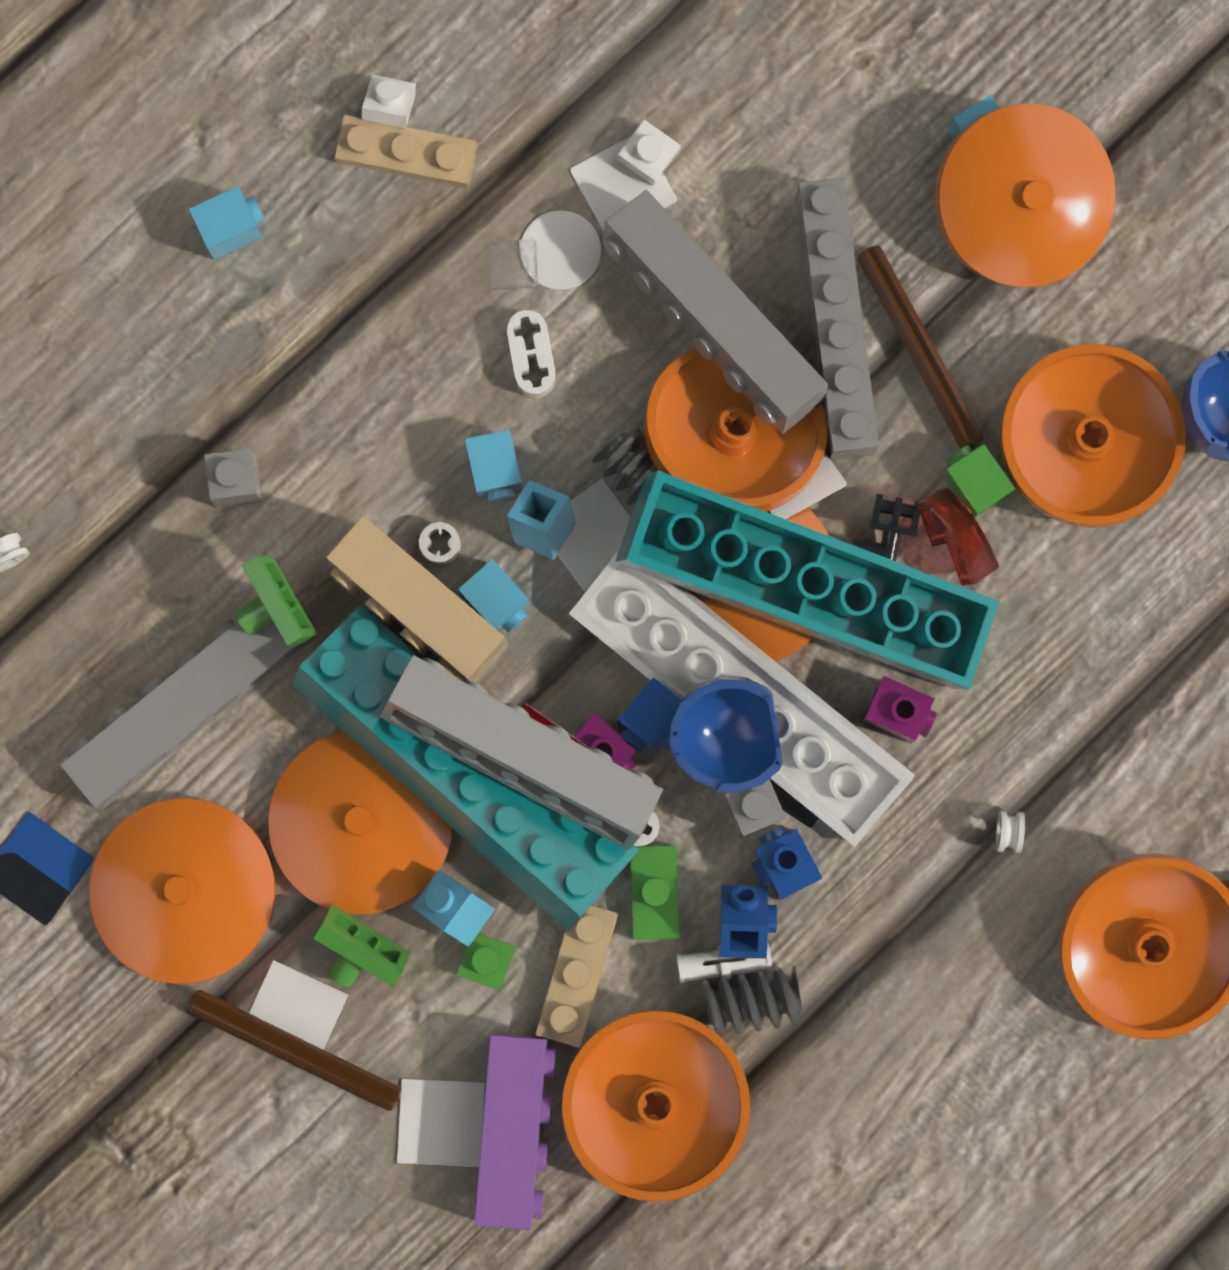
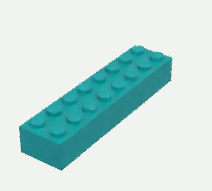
[615,470,1000,689]
[292,605,639,931]

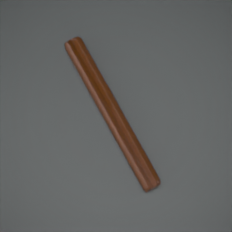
[858,245,983,449]
[188,990,402,1111]

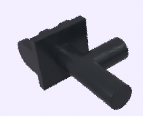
[852,493,922,561]

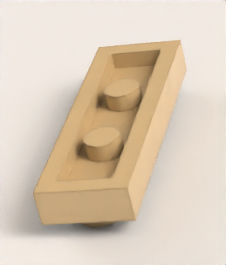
[335,115,477,189]
[536,905,618,1048]

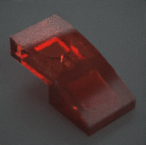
[917,487,999,586]

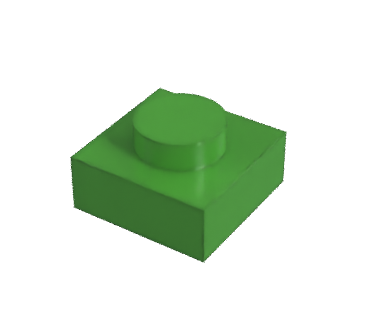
[456,933,516,991]

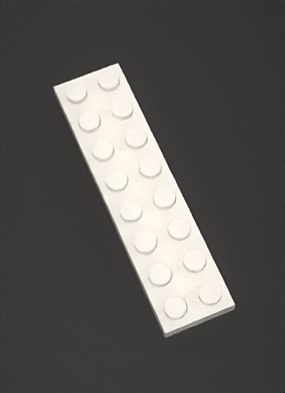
[569,550,915,847]

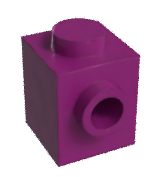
[861,676,937,744]
[574,714,637,771]

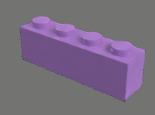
[474,1034,556,1230]

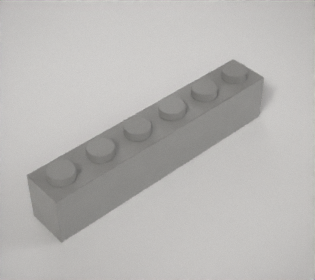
[795,177,879,460]
[603,189,829,435]
[60,596,318,810]
[380,655,663,851]

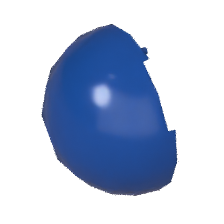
[1181,351,1229,462]
[670,676,783,792]

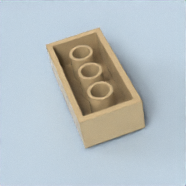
[326,516,508,683]

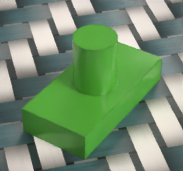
[235,555,318,646]
[631,846,680,940]
[313,904,411,987]

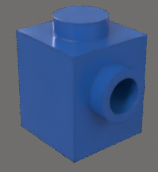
[618,677,681,756]
[750,825,822,900]
[719,885,777,959]

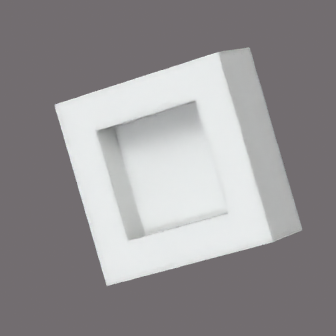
[362,75,416,129]
[617,120,681,186]

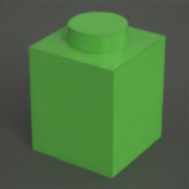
[941,444,1015,520]

